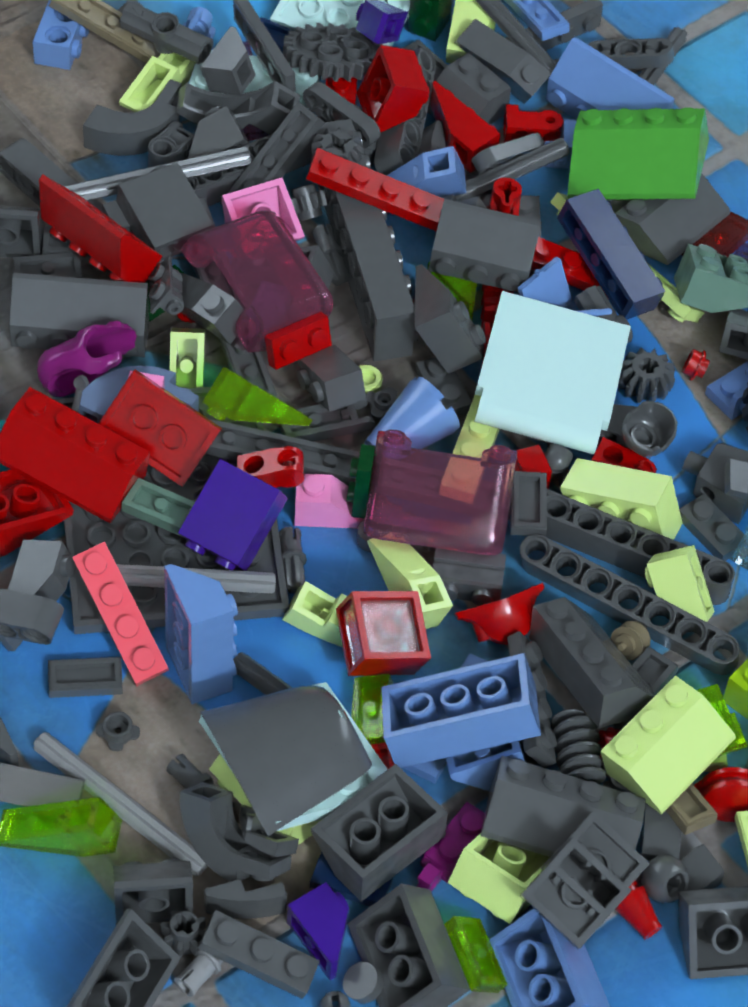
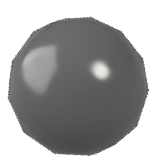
[641,855,689,903]

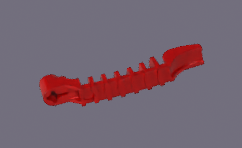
[480,177,522,368]

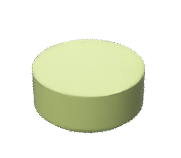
[358,365,383,394]

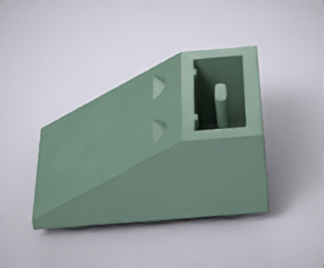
[674,244,748,313]

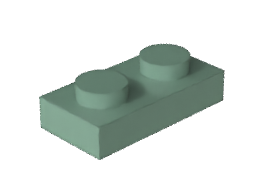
[122,478,195,537]

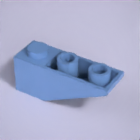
[387,146,467,197]

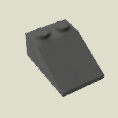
[414,264,486,374]

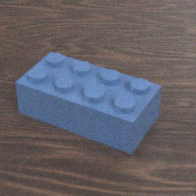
[382,653,541,768]

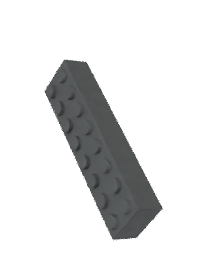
[312,119,418,362]

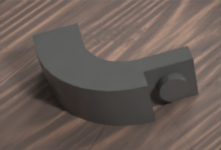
[83,79,182,156]

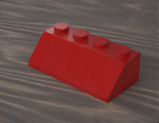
[39,174,162,283]
[0,387,150,523]

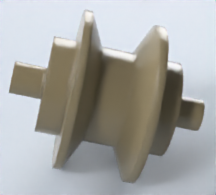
[611,621,651,660]

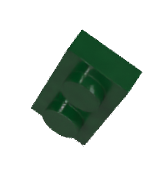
[347,444,375,519]

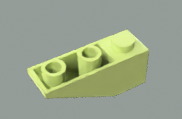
[367,533,453,629]

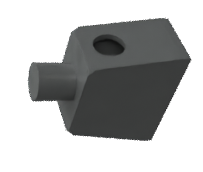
[682,443,748,524]

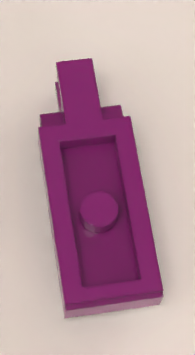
[416,802,485,892]

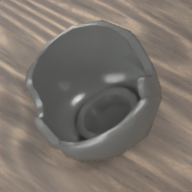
[621,401,678,456]

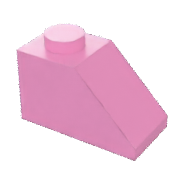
[294,474,364,529]

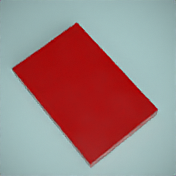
[98,369,222,487]

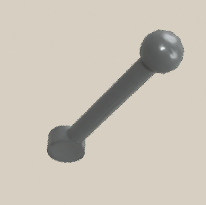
[72,375,89,412]

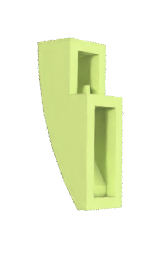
[119,53,195,112]
[282,581,347,647]

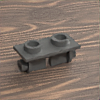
[148,255,184,315]

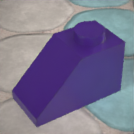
[356,0,408,44]
[287,882,349,981]

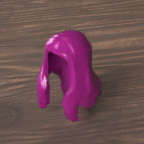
[37,321,137,398]

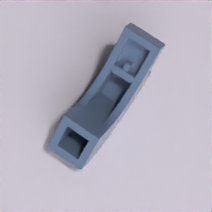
[78,366,199,423]

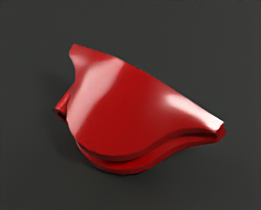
[454,583,544,645]
[694,767,748,822]

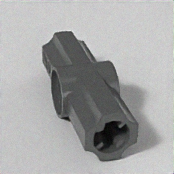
[119,3,213,64]

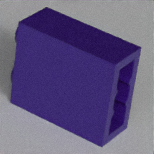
[178,459,288,571]

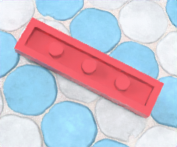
[72,541,169,687]

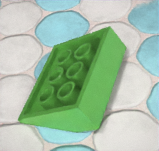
[567,107,709,199]

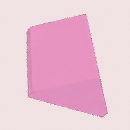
[221,177,305,257]

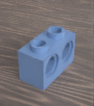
[33,0,89,70]

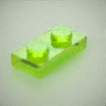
[351,674,393,744]
[444,916,508,993]

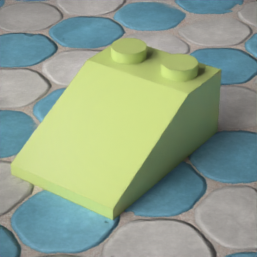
[448,833,550,924]

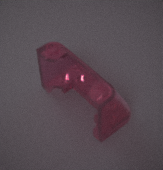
[180,210,333,352]
[363,430,518,555]

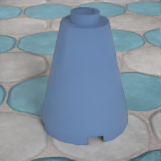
[365,376,460,461]

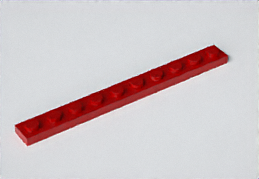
[306,148,609,299]

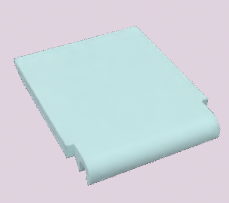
[474,291,631,455]

